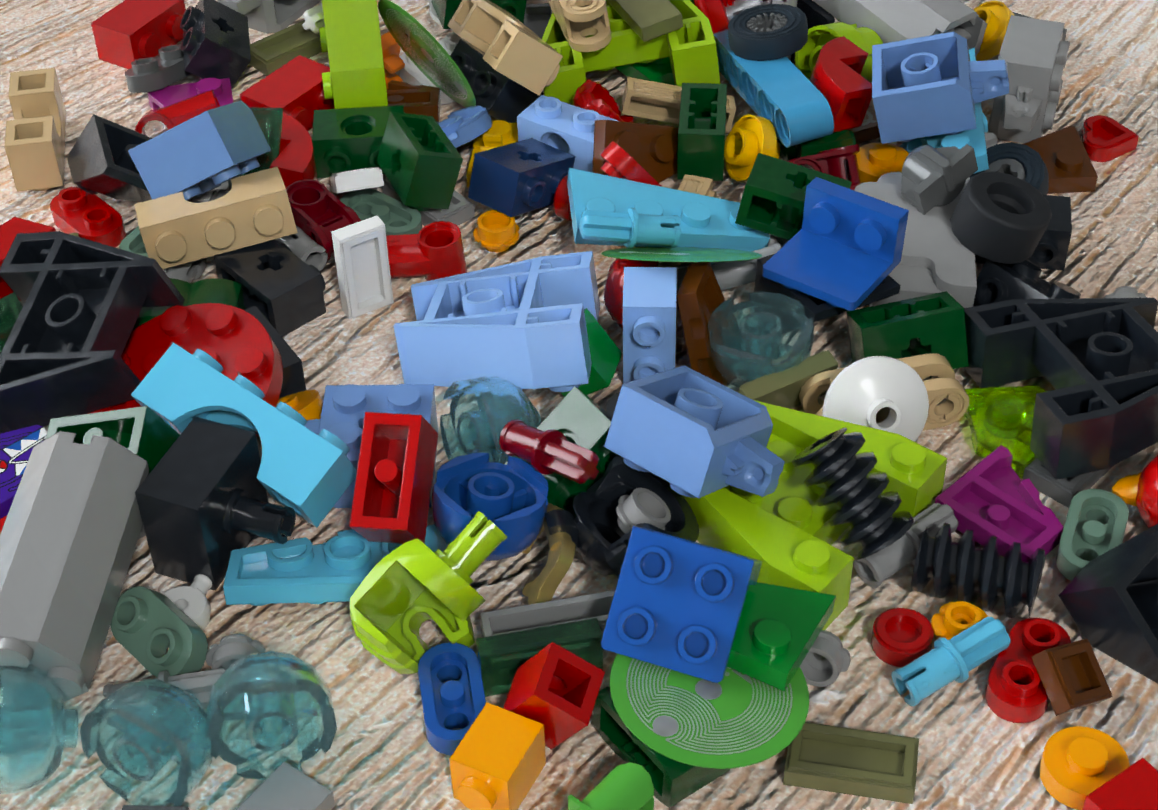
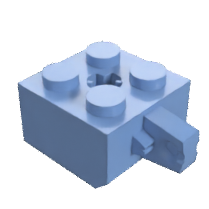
[872,31,1009,144]
[128,100,272,200]
[604,365,785,498]
[305,384,438,508]

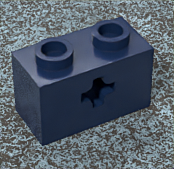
[468,138,575,217]

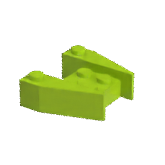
[319,0,388,109]
[542,0,721,105]
[682,400,947,630]

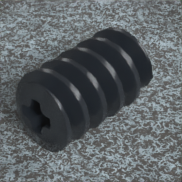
[792,428,914,560]
[911,523,1045,618]

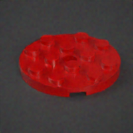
[87,303,283,438]

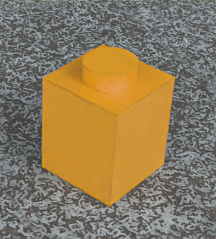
[449,702,546,810]

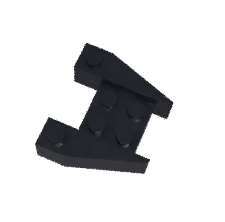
[0,231,185,434]
[963,298,1158,480]

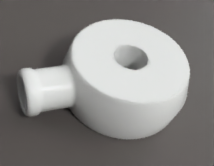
[163,574,212,630]

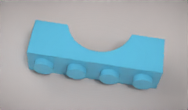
[131,342,357,528]

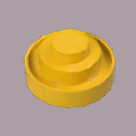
[973,0,1015,61]
[724,114,780,183]

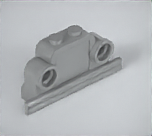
[854,172,977,308]

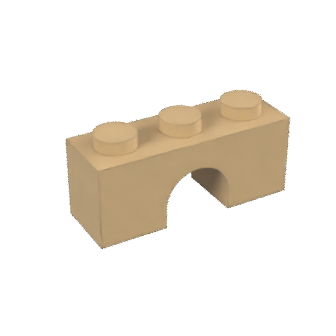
[4,67,66,192]
[134,166,298,269]

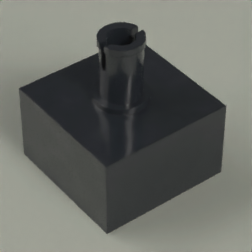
[135,416,296,591]

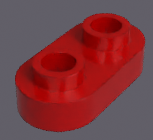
[600,141,662,187]
[50,187,126,247]
[985,618,1071,723]

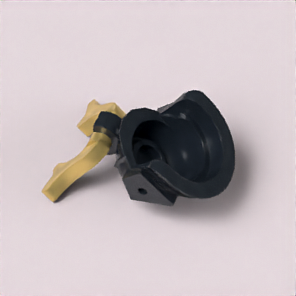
[522,455,699,605]

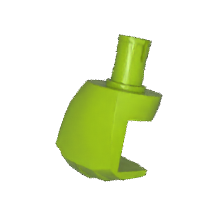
[349,511,508,674]

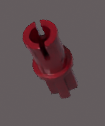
[499,419,599,484]

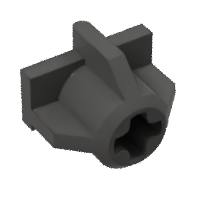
[901,144,978,215]

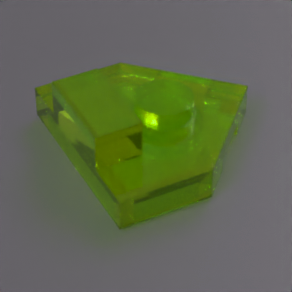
[964,386,1047,479]

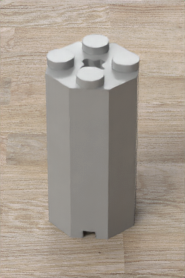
[813,0,987,55]
[0,431,149,712]

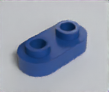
[418,642,486,756]

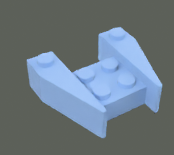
[393,251,600,392]

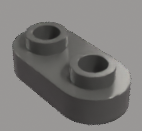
[125,45,192,93]

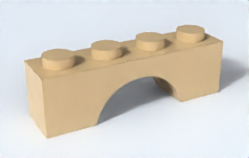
[447,0,563,95]

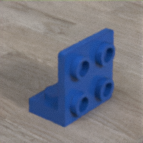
[762,177,909,311]
[601,526,762,683]

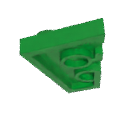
[727,582,836,691]

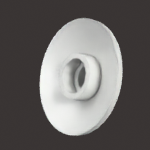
[822,356,929,442]

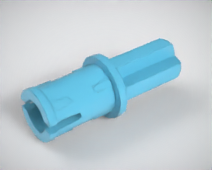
[579,208,681,248]
[891,617,1011,707]

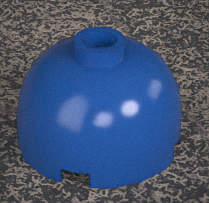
[432,452,548,561]

